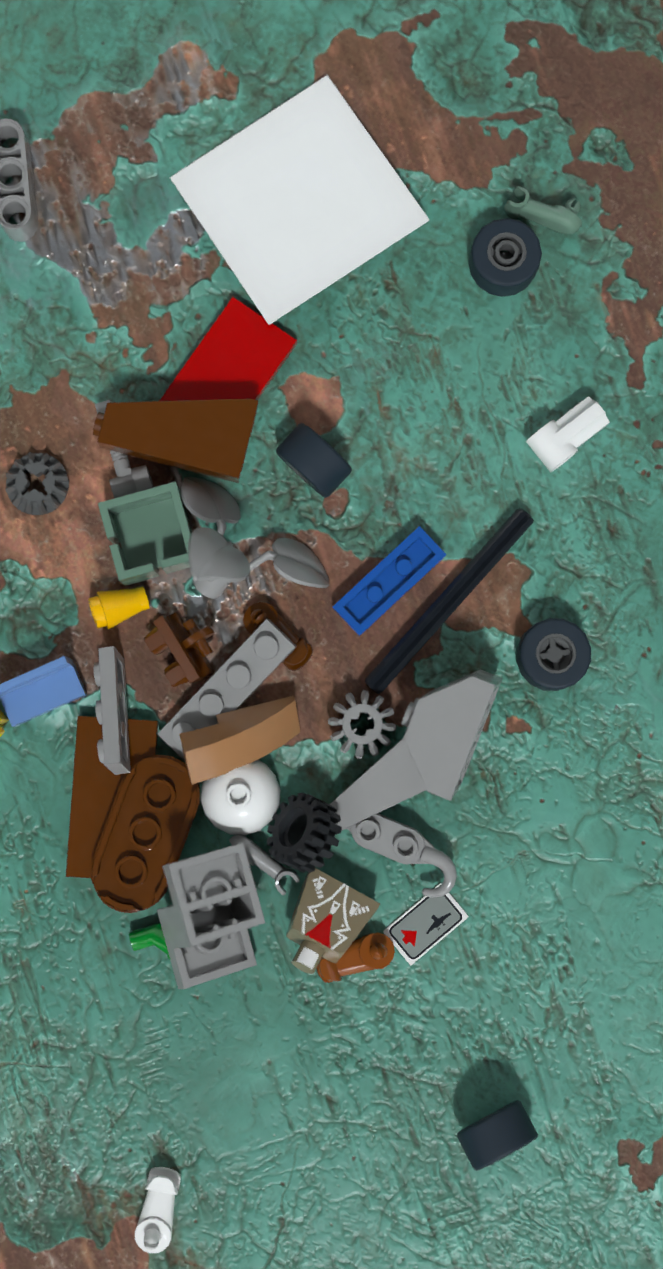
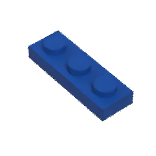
[332,526,447,637]

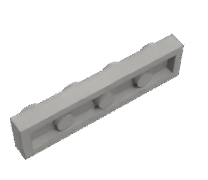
[158,619,297,761]

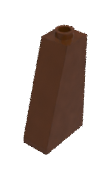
[93,399,259,483]

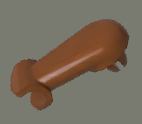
[316,932,395,983]

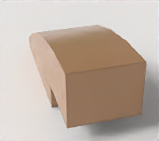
[179,696,300,784]

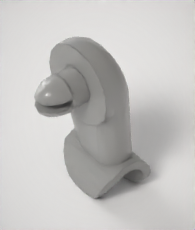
[229,834,300,896]

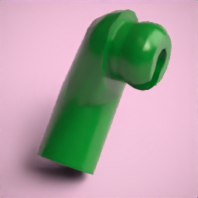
[129,923,170,960]

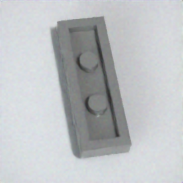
[94,646,131,775]

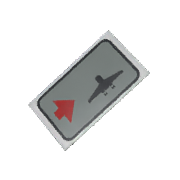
[383,883,469,966]

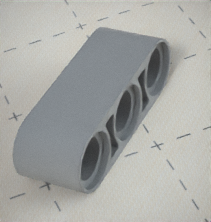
[0,118,38,242]

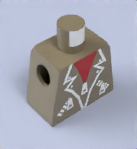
[286,868,380,974]

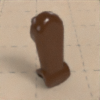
[243,602,313,671]

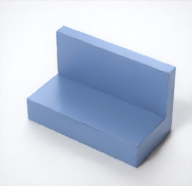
[0,656,87,727]

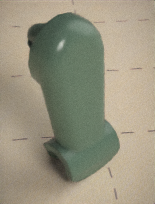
[504,186,582,234]

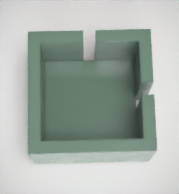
[98,481,192,586]

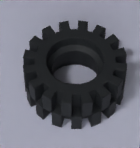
[267,793,342,873]

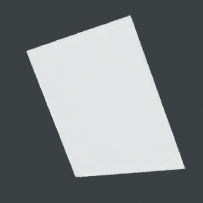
[170,75,429,325]

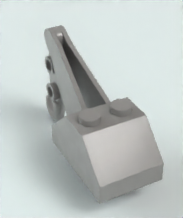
[330,669,503,898]

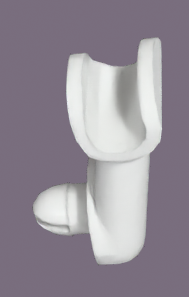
[135,1167,181,1253]

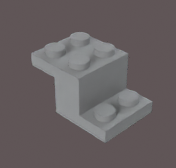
[157,843,265,989]

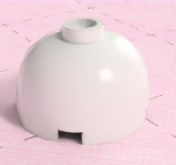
[201,760,281,835]

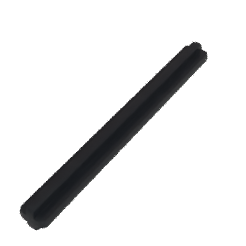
[365,508,534,694]

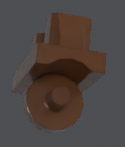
[144,612,215,687]

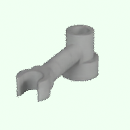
[95,400,154,498]

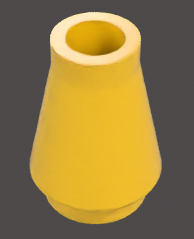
[88,586,150,630]

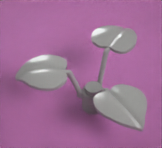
[180,477,330,599]

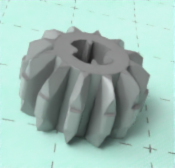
[328,690,396,759]

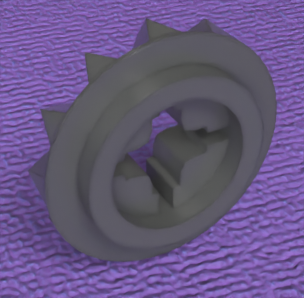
[5,452,69,515]

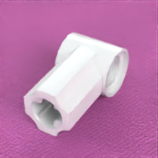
[526,396,610,473]

